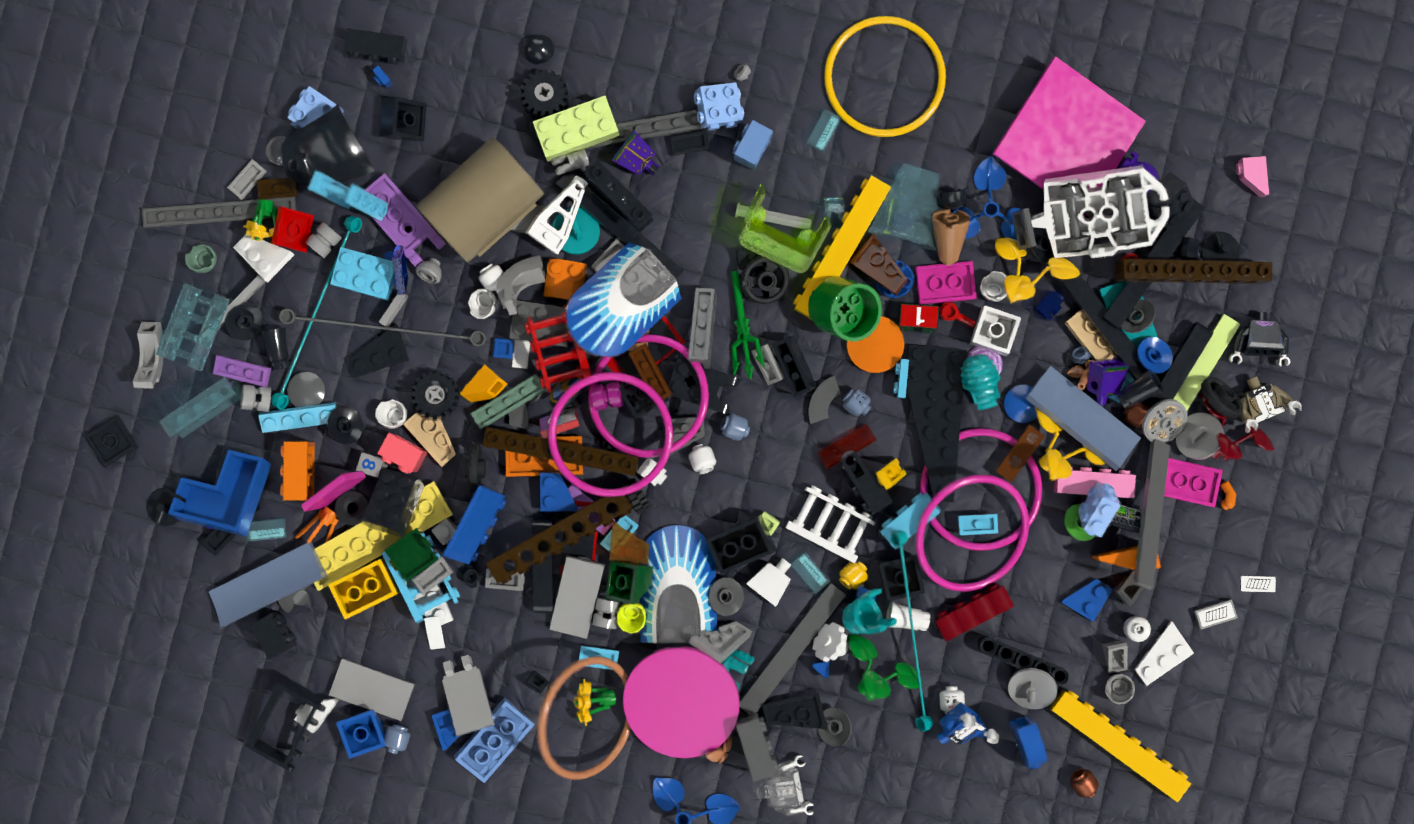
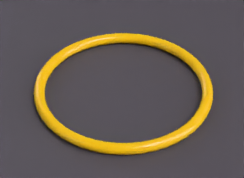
[824,16,946,137]

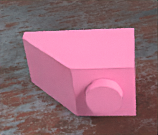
[1236,156,1269,197]

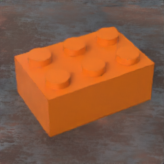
[280,442,315,500]

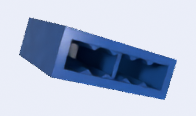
[1008,716,1047,769]

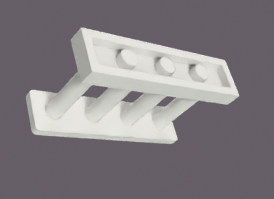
[785,485,875,563]

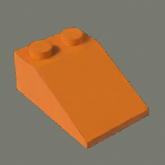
[1091,545,1161,572]

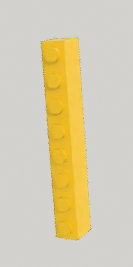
[793,175,891,320]
[1049,690,1191,802]

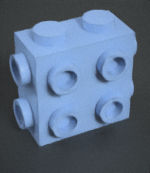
[694,83,744,131]
[287,86,344,130]
[1078,482,1120,537]

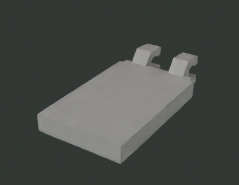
[442,655,495,736]

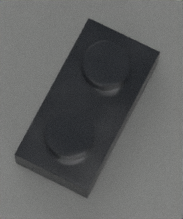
[202,529,236,556]

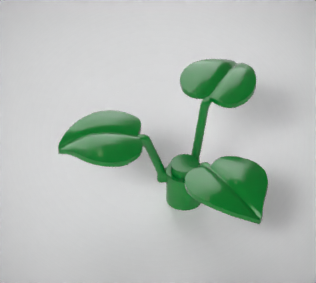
[847,635,923,701]

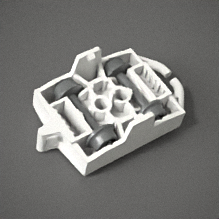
[1031,165,1169,258]

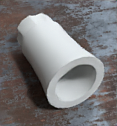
[886,601,930,631]

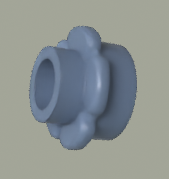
[1072,347,1091,364]

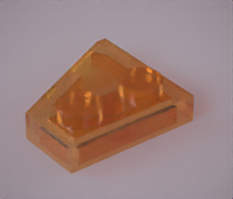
[609,523,650,565]

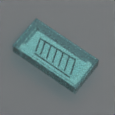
[807,109,841,152]
[247,518,287,541]
[791,552,830,594]

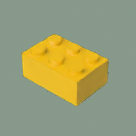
[328,558,401,619]

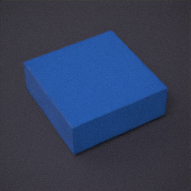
[493,338,514,359]

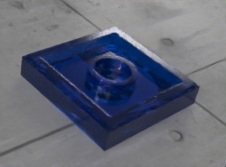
[392,245,409,295]

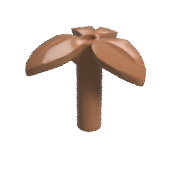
[1067,360,1094,390]
[706,735,732,764]

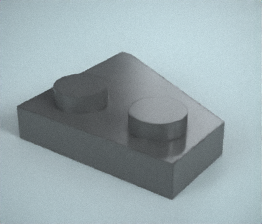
[669,416,705,456]

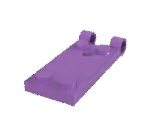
[365,173,446,268]

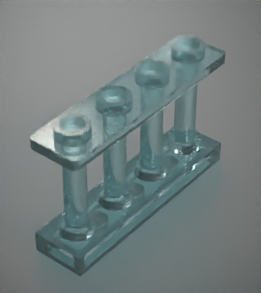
[156,283,229,371]
[159,378,242,438]

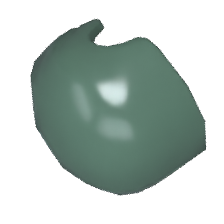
[185,244,217,274]

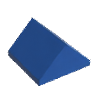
[336,709,386,759]

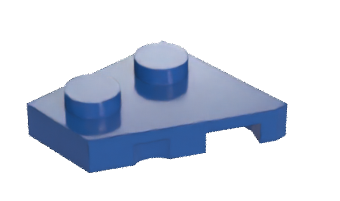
[1061,579,1113,622]
[431,709,459,751]

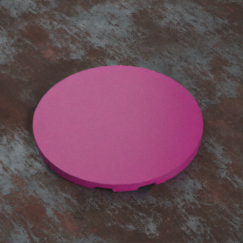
[623,646,740,758]

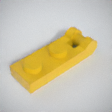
[876,458,907,490]

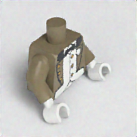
[1240,376,1302,433]

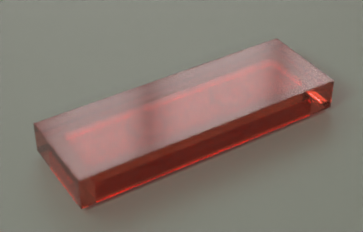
[817,424,877,469]

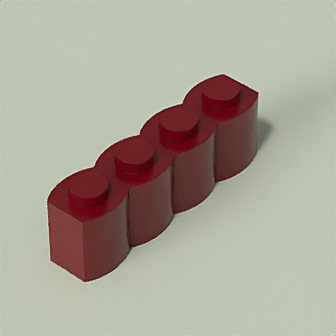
[934,584,1014,641]

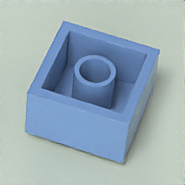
[733,120,773,171]

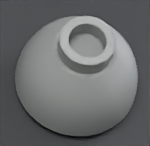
[416,258,442,284]

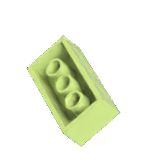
[533,96,619,162]

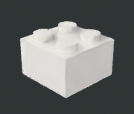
[969,305,1021,356]

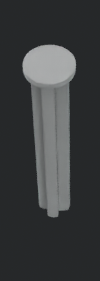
[735,202,811,230]

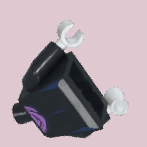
[1229,312,1290,367]

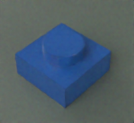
[373,65,393,88]

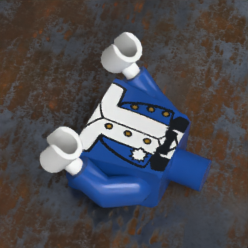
[937,702,999,745]

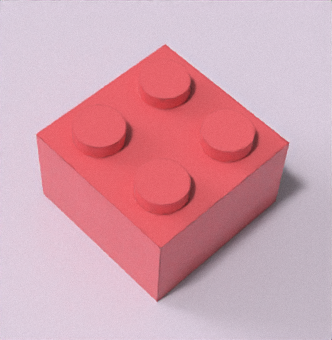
[377,433,428,474]

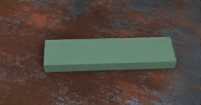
[470,374,546,430]

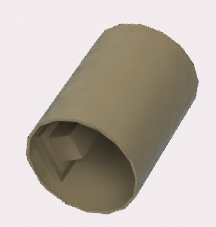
[416,137,544,263]

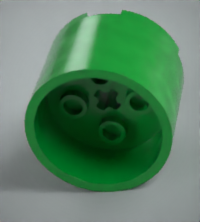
[808,276,882,342]

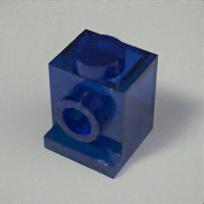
[1034,290,1065,322]

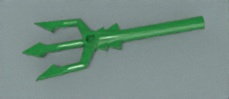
[731,271,765,379]

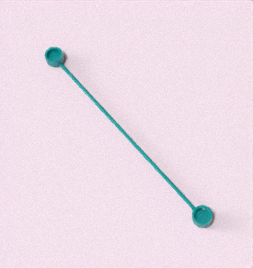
[271,216,362,410]
[890,530,933,732]

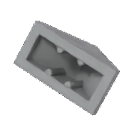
[1102,640,1128,674]

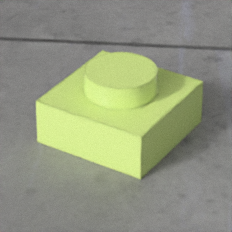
[762,511,780,536]

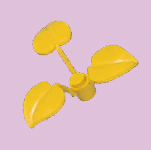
[995,238,1080,303]
[1034,407,1106,480]

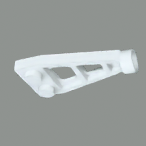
[525,176,588,255]

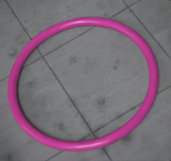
[588,334,709,458]
[548,372,673,497]
[920,428,1042,551]
[915,475,1029,591]

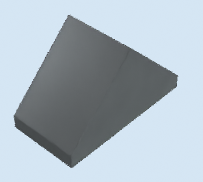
[1112,570,1144,606]

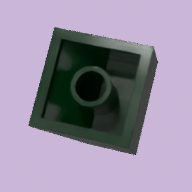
[605,560,653,605]

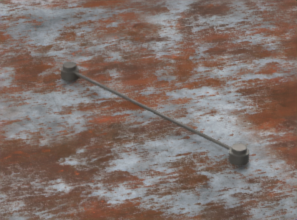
[279,309,486,347]

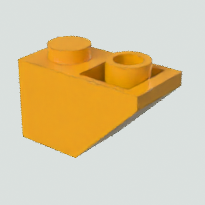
[460,364,507,402]

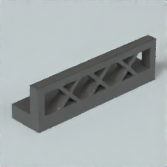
[688,288,717,369]

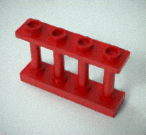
[524,305,591,393]

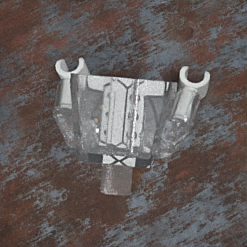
[756,755,814,816]

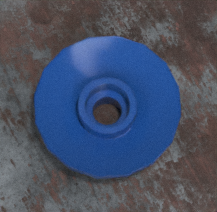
[1137,337,1173,373]

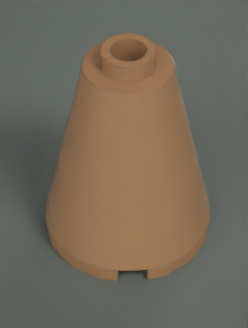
[932,209,970,265]

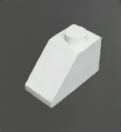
[294,698,339,733]

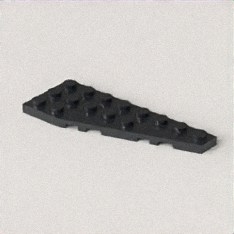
[907,345,967,503]

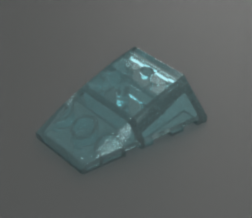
[868,163,940,252]

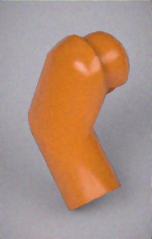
[1220,481,1236,510]

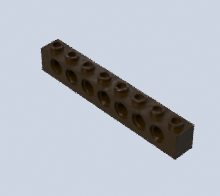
[1116,259,1272,284]
[483,427,639,476]
[486,487,633,585]

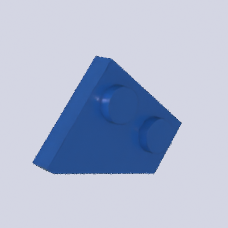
[540,472,578,511]

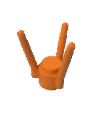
[295,506,339,543]

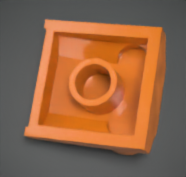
[543,258,587,300]

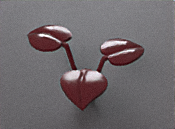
[1199,394,1275,460]

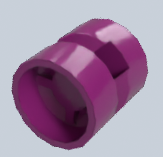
[591,382,623,411]

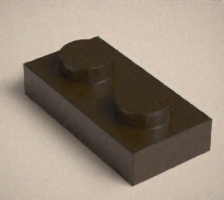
[257,178,298,199]

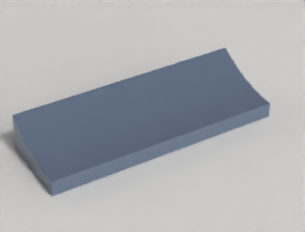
[1025,366,1141,471]
[209,542,328,628]

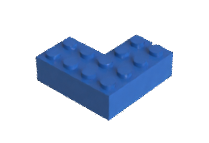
[168,450,272,537]

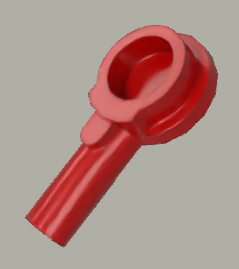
[939,302,976,328]

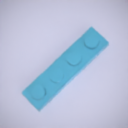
[258,402,337,433]

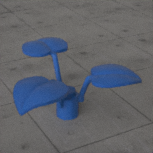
[953,156,1034,240]
[653,778,740,824]

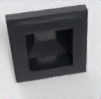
[525,670,550,694]

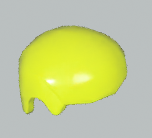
[617,603,646,633]

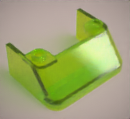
[739,185,831,273]

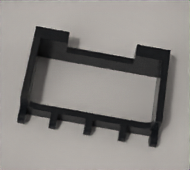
[245,677,326,772]

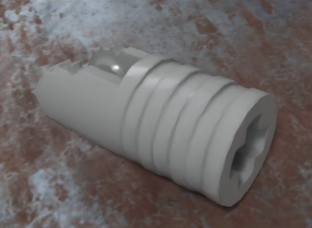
[551,149,589,175]

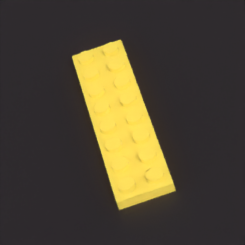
[314,481,453,591]

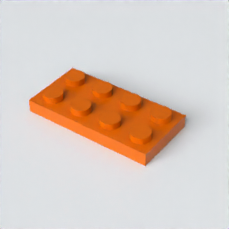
[505,436,583,477]

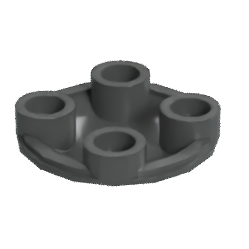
[287,372,325,407]

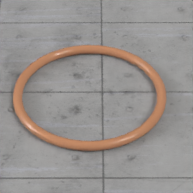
[538,656,631,780]

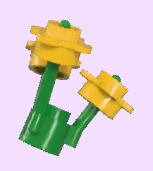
[243,200,277,241]
[574,679,616,726]

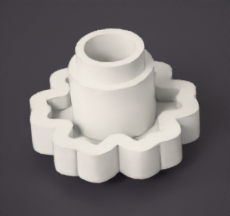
[813,622,849,662]

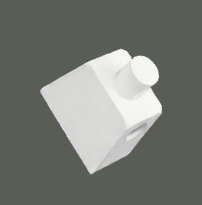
[746,558,791,607]

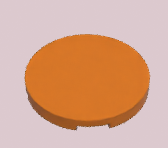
[847,316,904,373]

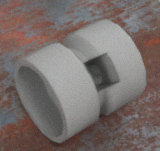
[306,222,342,258]
[240,384,271,412]
[592,598,621,629]

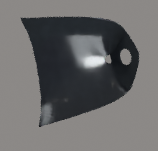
[281,104,375,186]

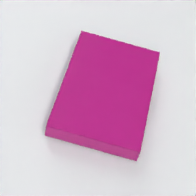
[915,261,977,305]
[1164,458,1223,507]
[301,471,366,511]

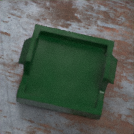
[384,528,438,582]

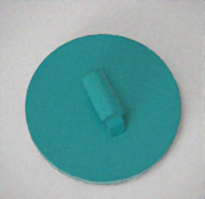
[552,208,600,255]

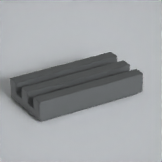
[1012,208,1036,250]

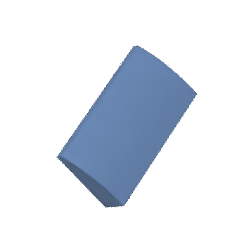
[454,697,535,783]

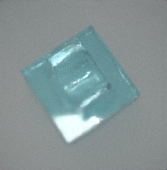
[824,197,844,219]

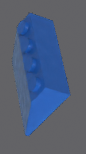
[443,485,507,564]

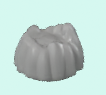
[734,64,751,81]

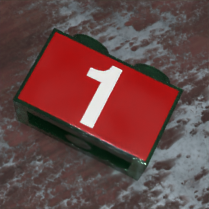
[898,303,939,334]

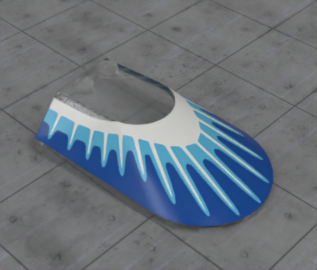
[566,242,682,358]
[639,525,717,643]

